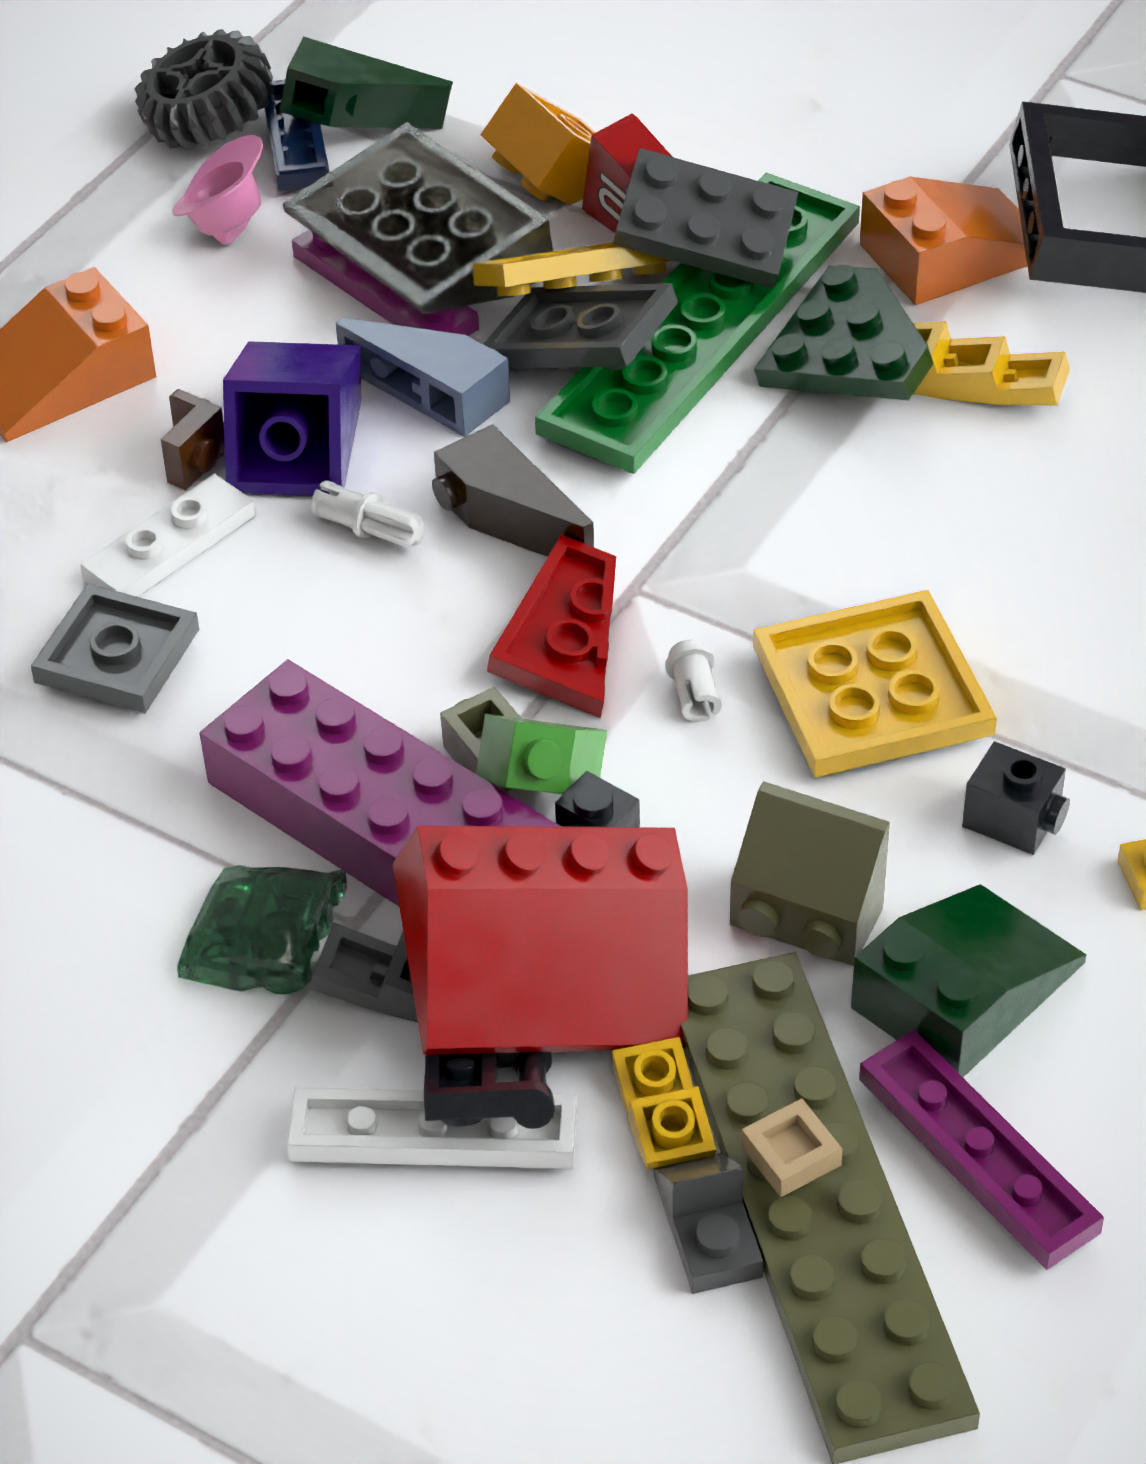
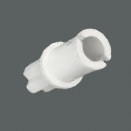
[311,480,425,547]

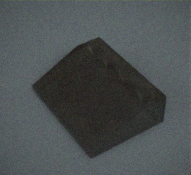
[282,122,553,314]

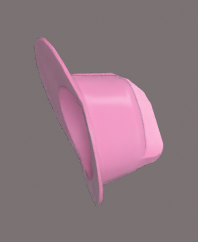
[172,134,263,245]

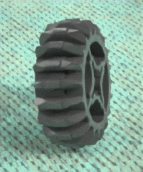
[134,29,274,151]

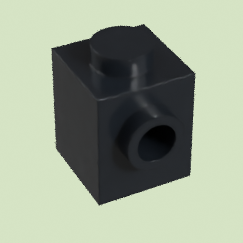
[962,741,1070,855]

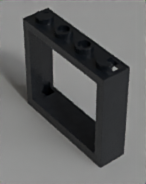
[1009,101,1146,293]

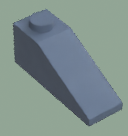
[335,317,510,437]

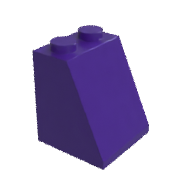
[223,341,362,496]

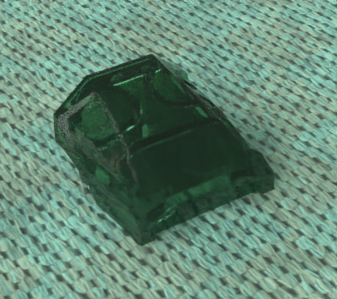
[177,865,348,994]

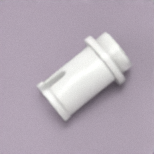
[665,639,722,722]

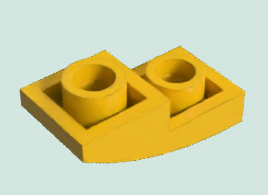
[611,1037,716,1170]

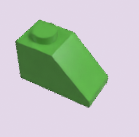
[476,714,607,794]

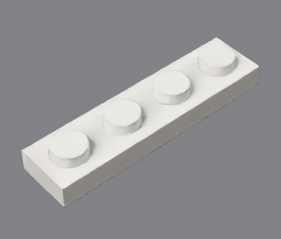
[287,1087,577,1169]

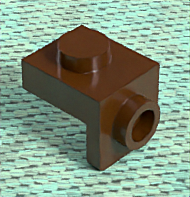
[160,389,225,491]

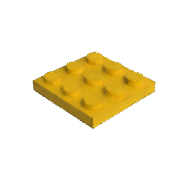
[753,589,997,778]

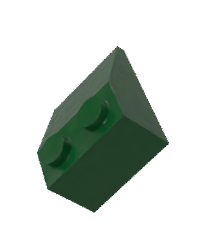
[851,884,1087,1077]

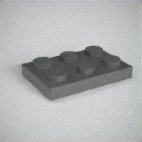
[613,148,798,289]
[483,283,678,371]

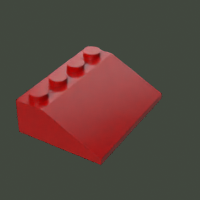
[392,826,688,1055]

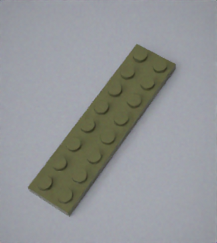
[681,951,980,1464]

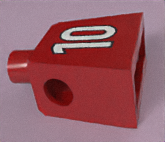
[582,113,673,233]

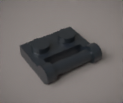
[424,1052,555,1129]

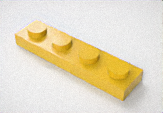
[472,242,672,296]

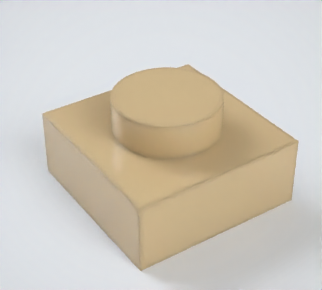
[741,1098,843,1197]

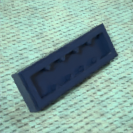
[264,79,331,191]

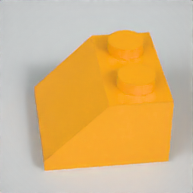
[480,83,596,205]

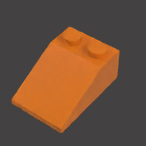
[860,176,1027,305]
[0,266,157,443]

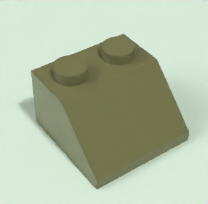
[730,781,890,966]

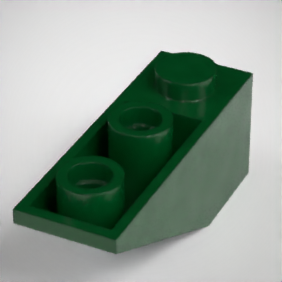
[279,36,453,129]

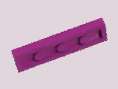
[291,216,479,336]
[859,1030,1104,1270]

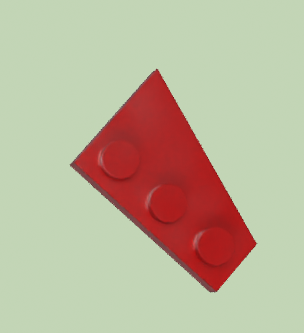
[486,534,617,718]

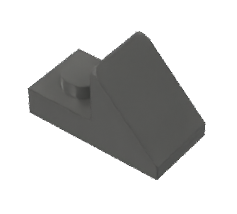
[653,1153,763,1294]

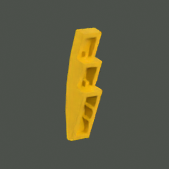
[913,321,1070,406]

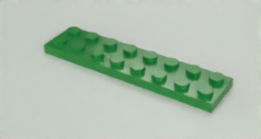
[535,172,860,474]

